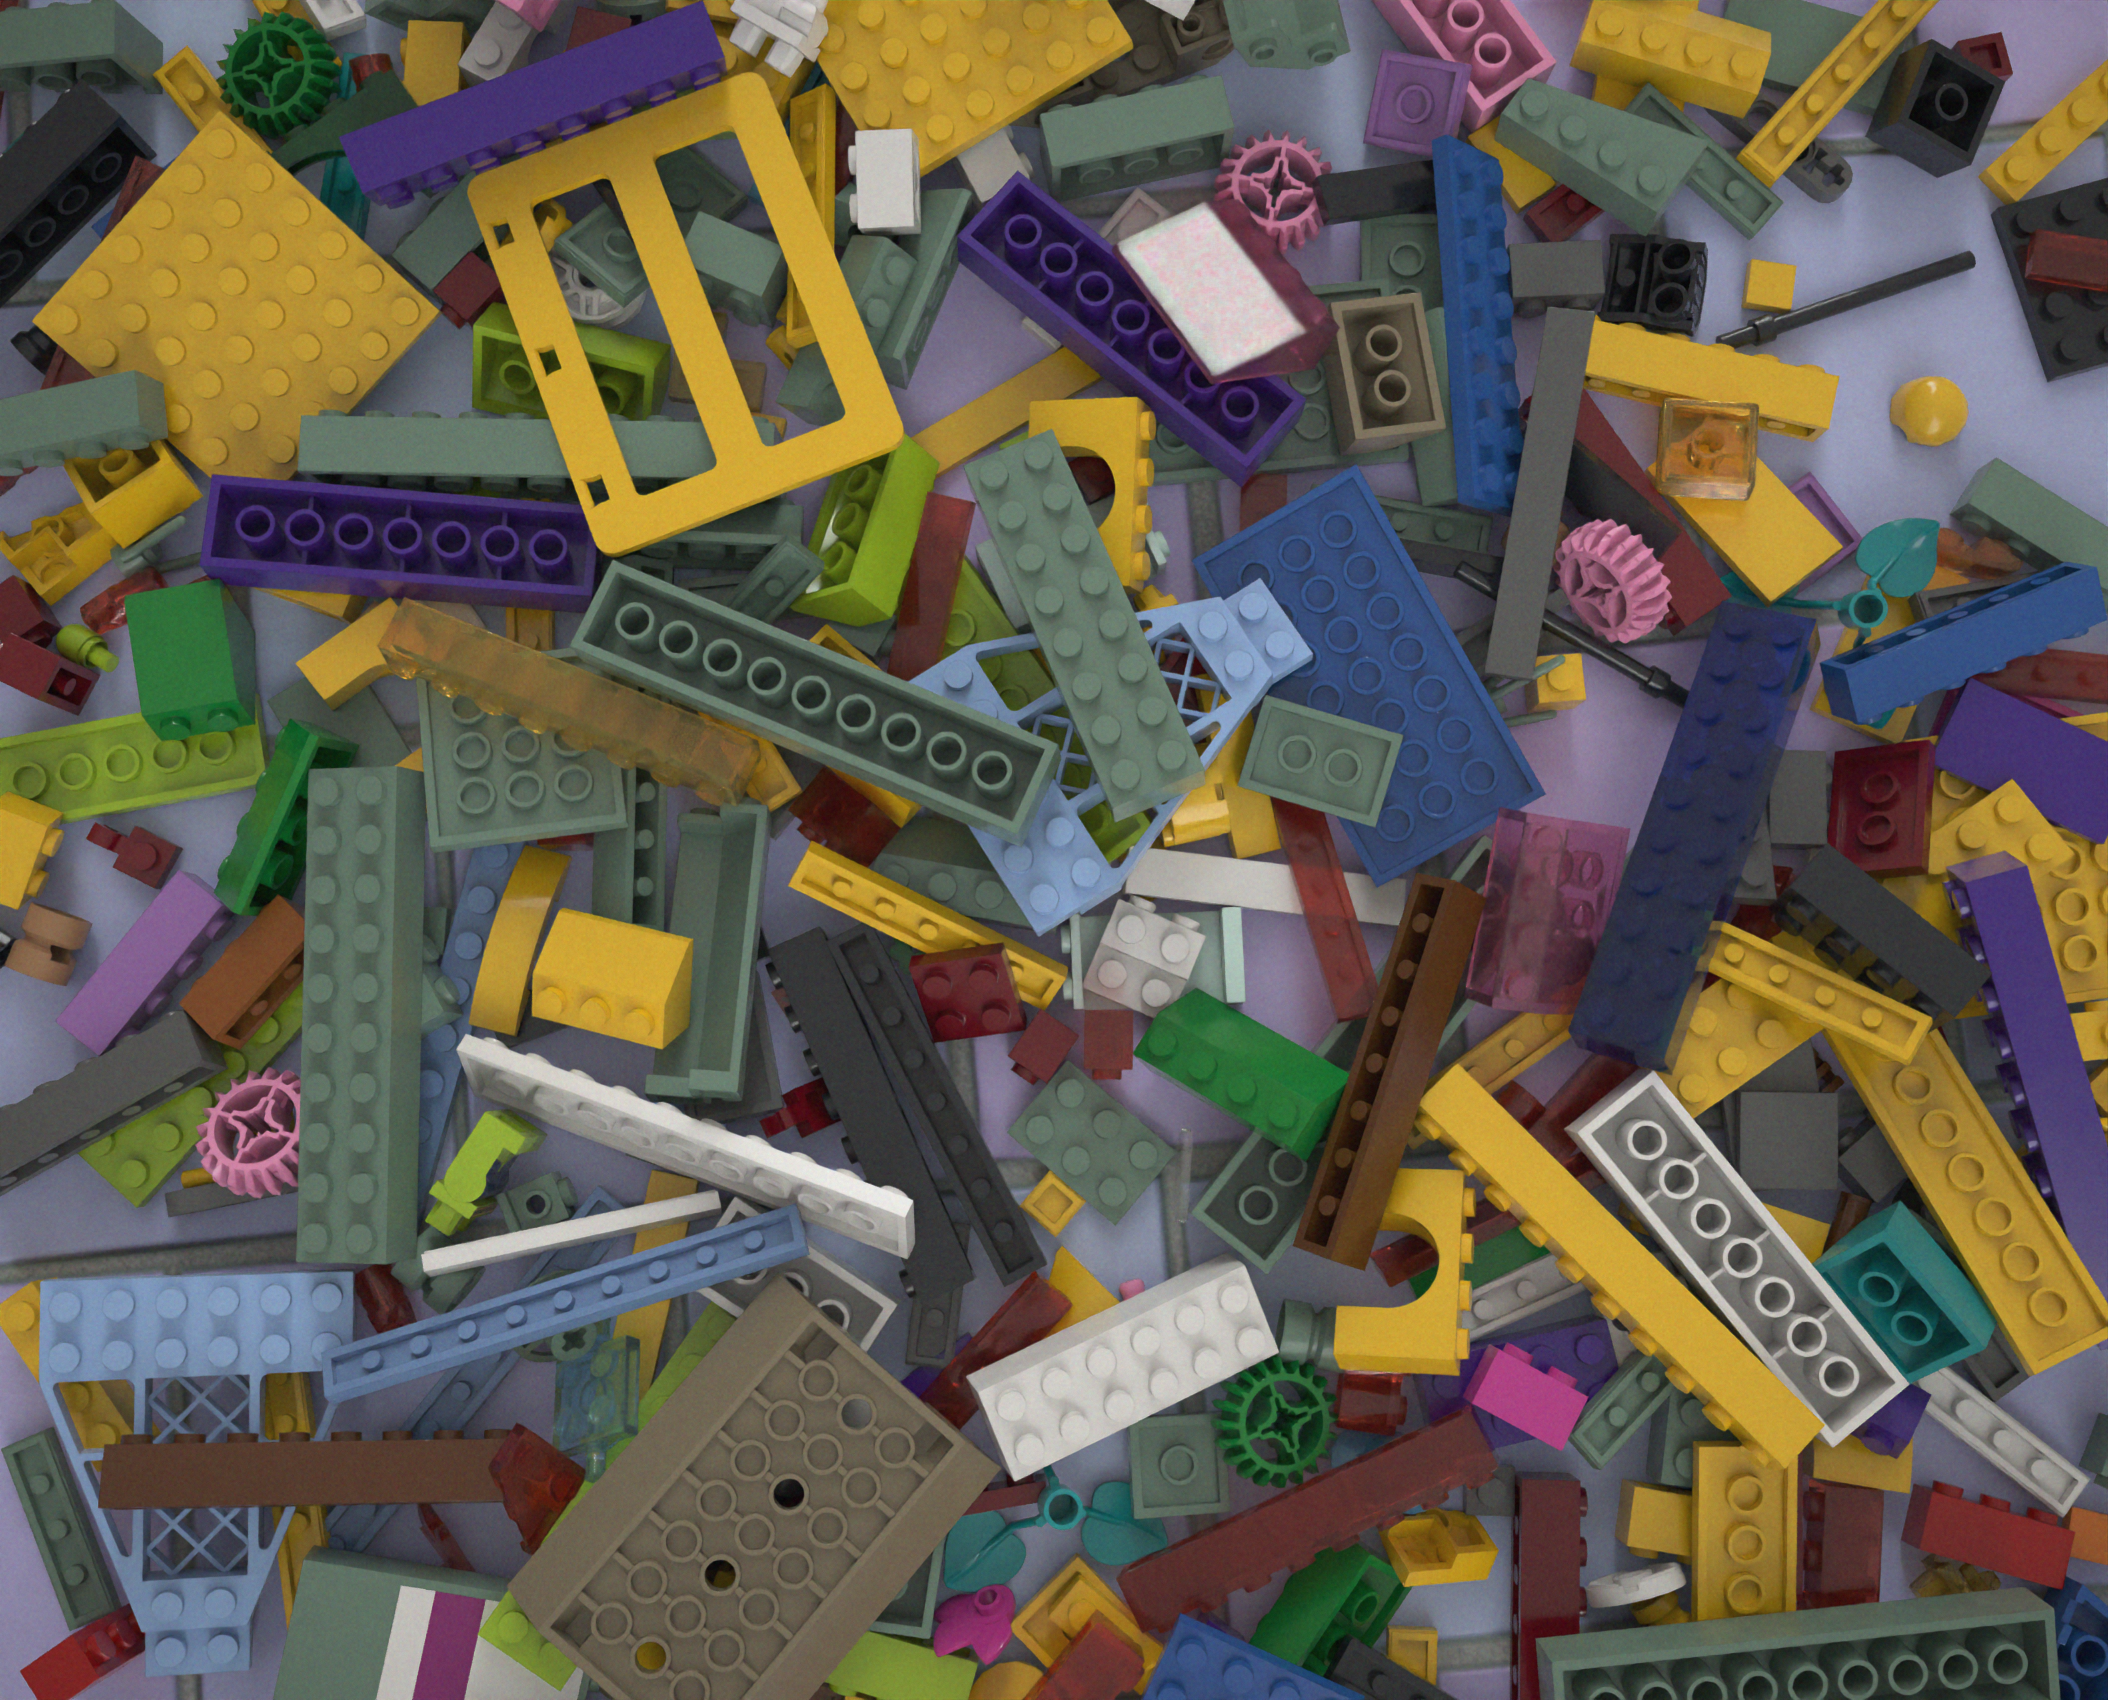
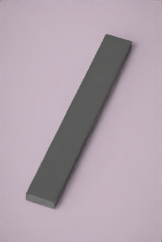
[1484,307,1595,682]

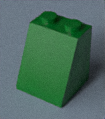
[124,578,255,741]

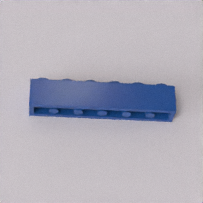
[1819,561,2107,725]

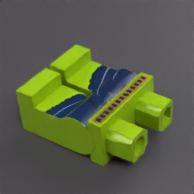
[425,1109,548,1236]

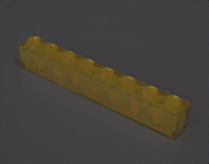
[377,597,761,807]

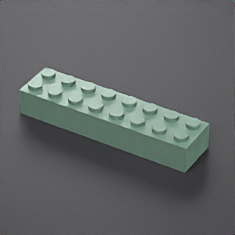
[963,429,1205,823]

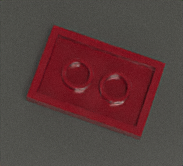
[1827,739,1936,880]

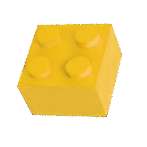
[63,439,203,549]

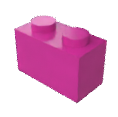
[1463,1342,1588,1451]

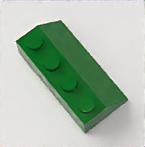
[214,718,360,916]
[1132,988,1349,1162]
[1248,1521,1413,1677]

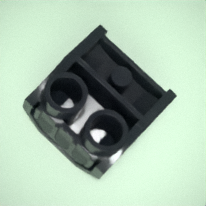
[1597,234,1708,337]

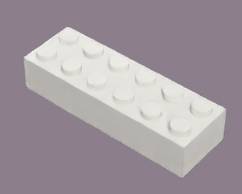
[966,1252,1279,1481]

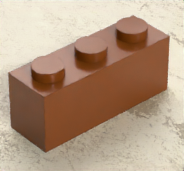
[179,894,305,1050]

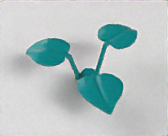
[1719,518,1940,729]
[943,1464,1168,1592]

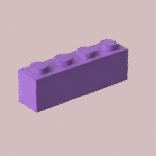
[55,870,235,1056]

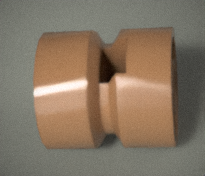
[5,902,93,986]

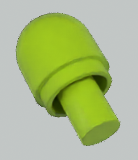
[56,624,119,673]

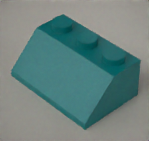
[1812,1200,1997,1384]

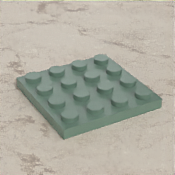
[415,648,629,853]

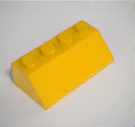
[1569,0,1771,119]

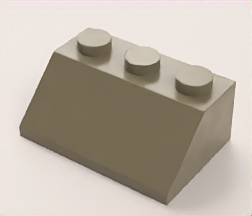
[1316,292,1446,456]

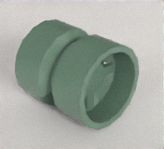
[391,1226,486,1315]
[1275,1299,1344,1373]

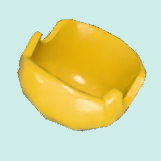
[1890,376,1969,447]

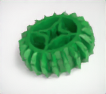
[216,12,343,140]
[1209,1354,1341,1488]

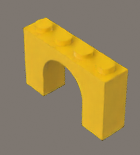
[1028,397,1156,594]
[296,597,452,813]
[1333,1168,1476,1376]

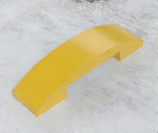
[469,845,572,1037]

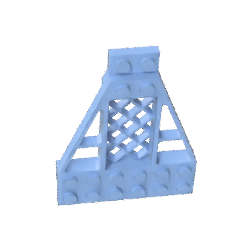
[908,578,1313,937]
[39,1269,357,1677]

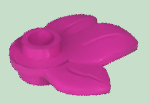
[933,1584,1016,1665]

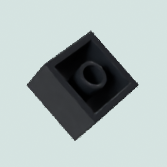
[1865,39,2005,178]

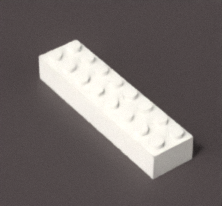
[1564,1069,1910,1448]

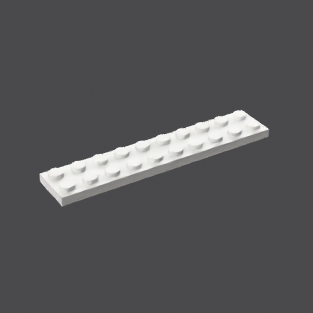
[456,1034,915,1259]

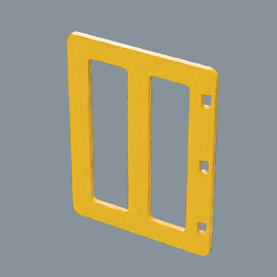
[467,72,905,557]

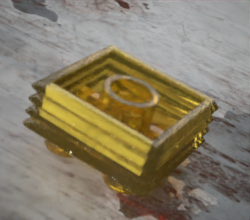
[1655,398,1759,501]

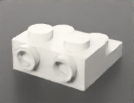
[1082,895,1206,1019]

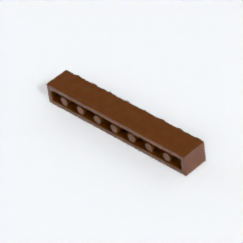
[1293,873,1487,1271]
[98,1429,525,1510]

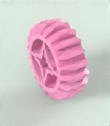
[1214,129,1332,256]
[1553,519,1672,644]
[195,1067,301,1199]

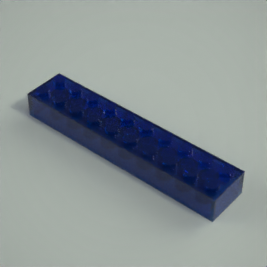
[1568,601,1821,1075]

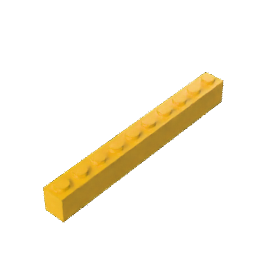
[1414,1063,1825,1470]

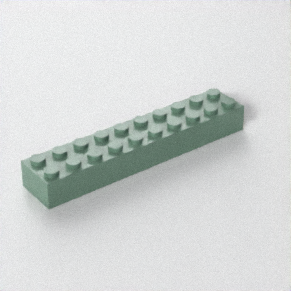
[297,409,787,504]
[570,560,1061,847]
[296,766,426,1264]
[1187,835,1561,1274]
[1535,1587,2061,1700]

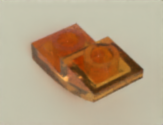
[1936,528,2024,580]

